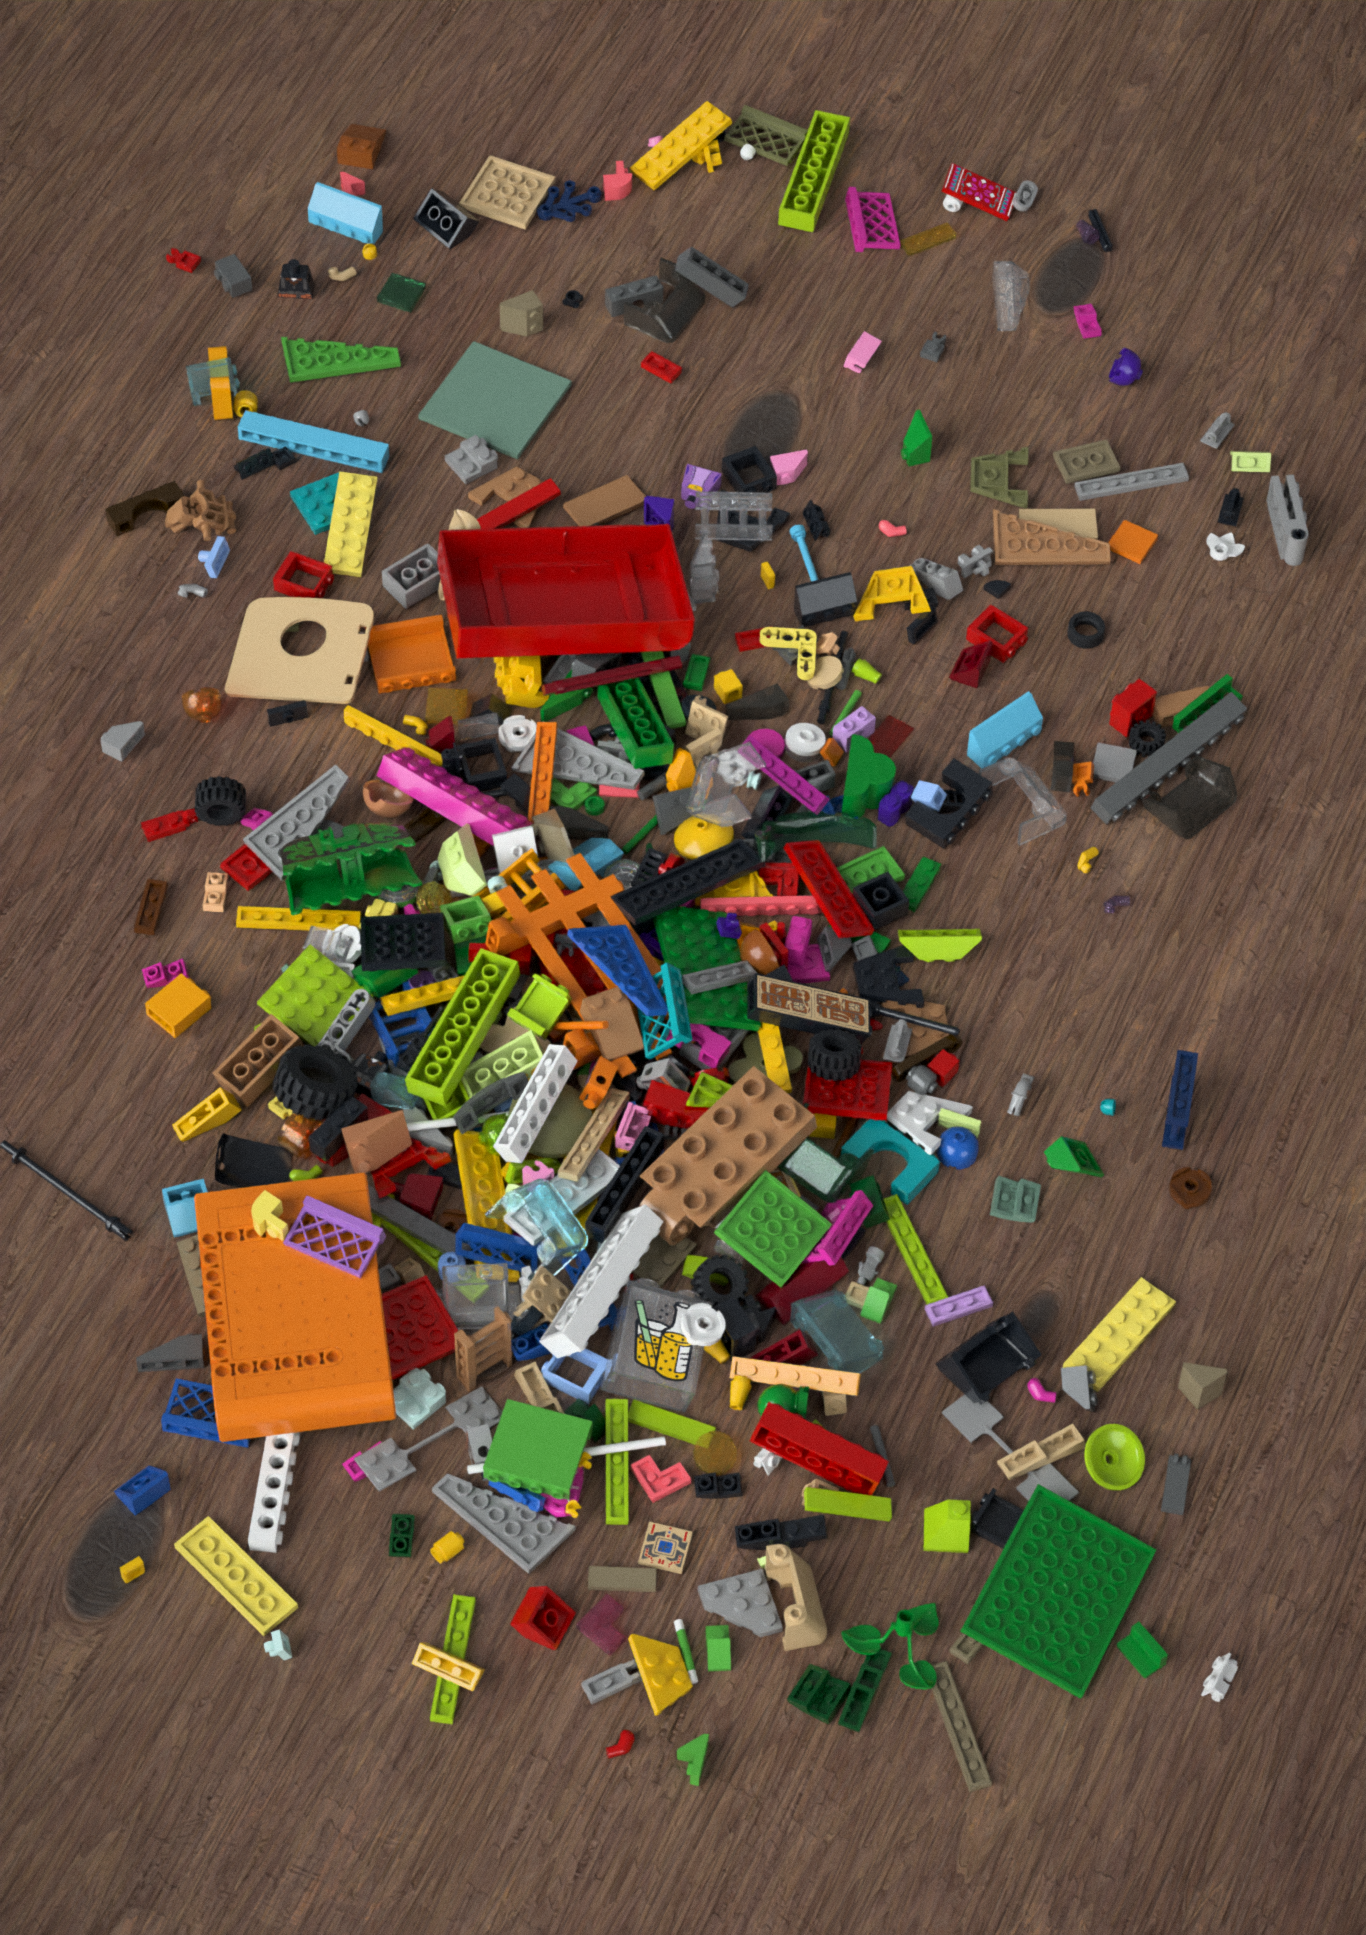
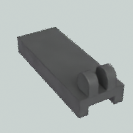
[1161,1453,1191,1515]

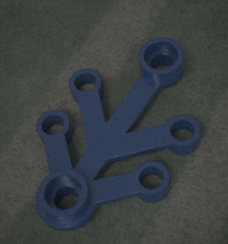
[537,180,602,222]

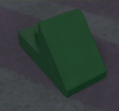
[564,1398,605,1443]

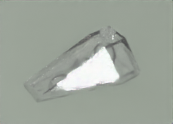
[992,261,1030,331]

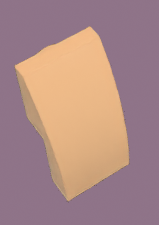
[203,872,228,912]

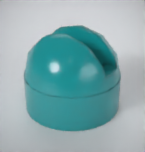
[1100,1099,1116,1116]

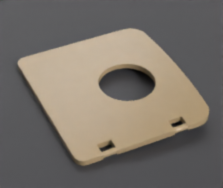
[225,597,374,704]

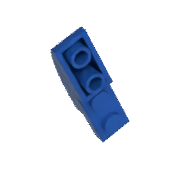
[511,1323,551,1361]

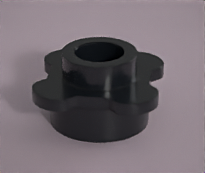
[562,290,584,308]

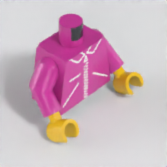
[541,1452,592,1518]

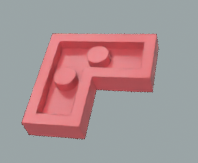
[630,1455,691,1503]

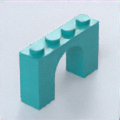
[841,1119,940,1205]

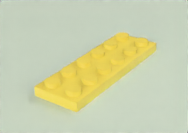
[324,472,377,577]
[1063,1277,1176,1392]
[174,1516,298,1636]

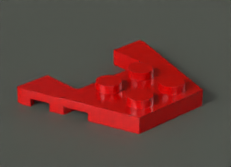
[371,1137,451,1199]

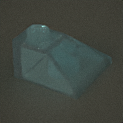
[370,1071,419,1110]

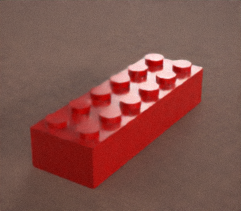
[749,1402,889,1496]

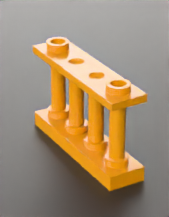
[472,848,565,922]

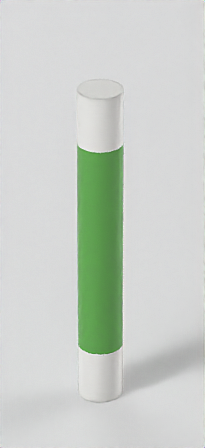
[674,1619,698,1684]

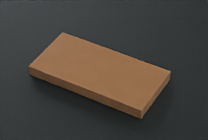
[563,475,646,526]

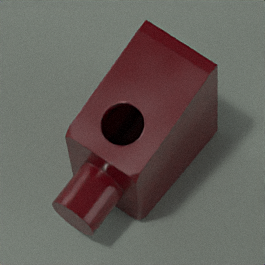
[390,1174,444,1220]

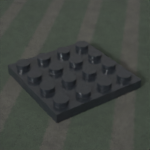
[361,912,446,972]

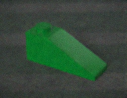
[540,669,593,722]

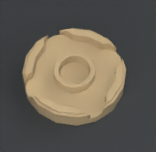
[806,656,844,690]

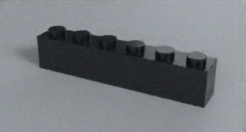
[585,1126,664,1244]

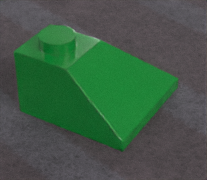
[901,409,932,467]
[1044,1136,1104,1177]

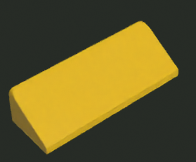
[412,1642,485,1691]

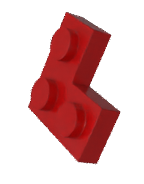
[759,863,800,896]

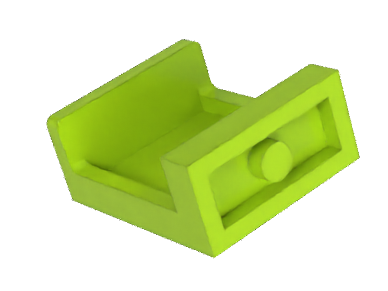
[507,973,572,1041]

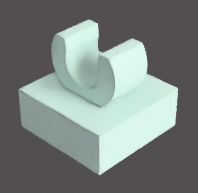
[264,1629,292,1660]

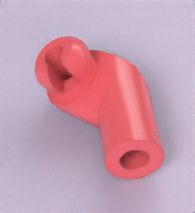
[879,520,907,537]

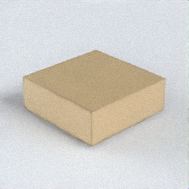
[843,1281,869,1309]

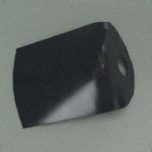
[215,1133,292,1188]

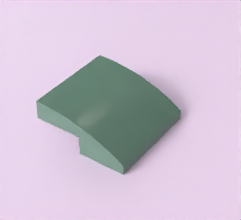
[990,1176,1041,1222]

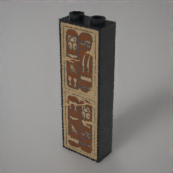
[747,973,872,1044]

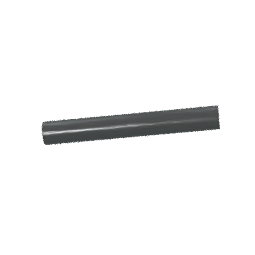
[870,1425,895,1487]

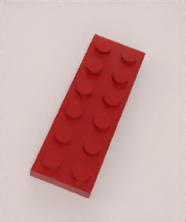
[784,840,875,938]

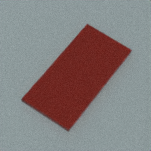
[868,715,914,758]

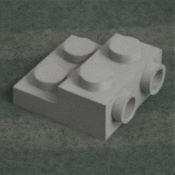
[445,435,498,484]

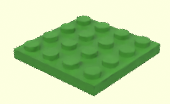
[714,1170,832,1288]

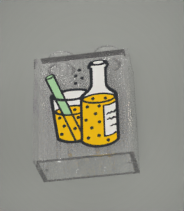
[600,1278,712,1413]

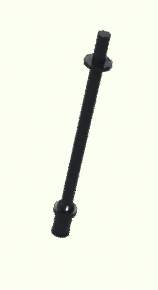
[0,1140,134,1241]

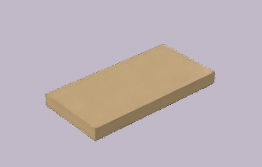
[1019,509,1098,540]

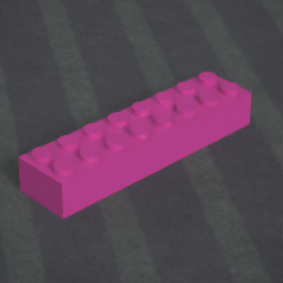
[377,747,533,846]

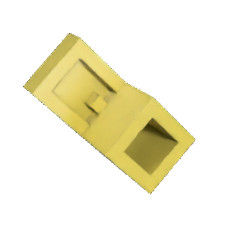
[251,1190,289,1241]

